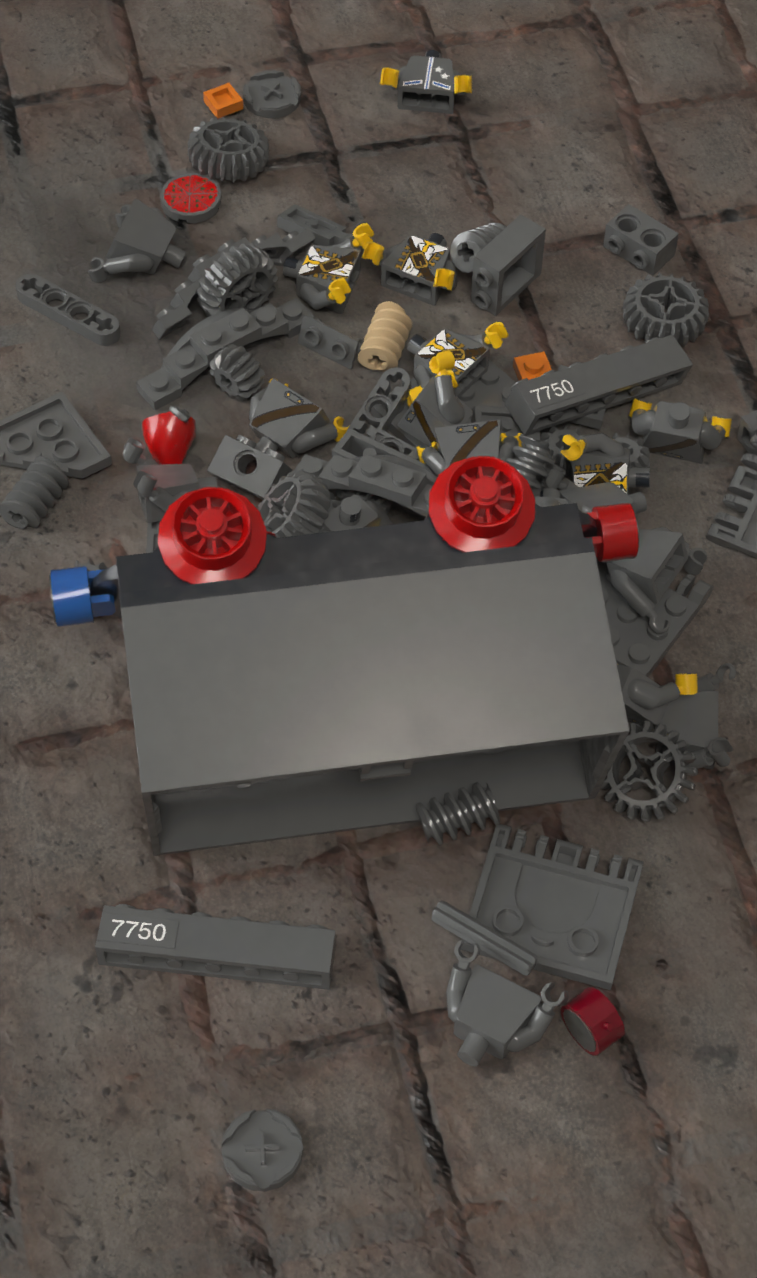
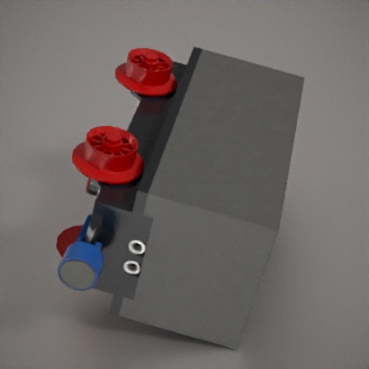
[49,456,639,856]

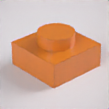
[203,83,244,119]
[513,352,552,381]

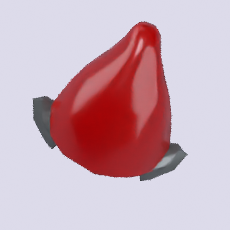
[142,405,197,465]

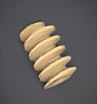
[358,301,412,372]

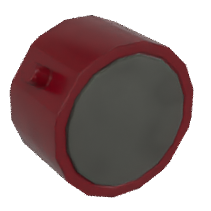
[560,987,625,1056]

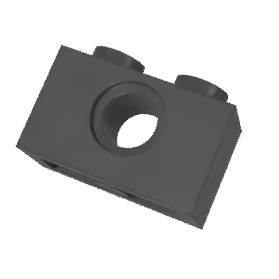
[207,435,292,500]

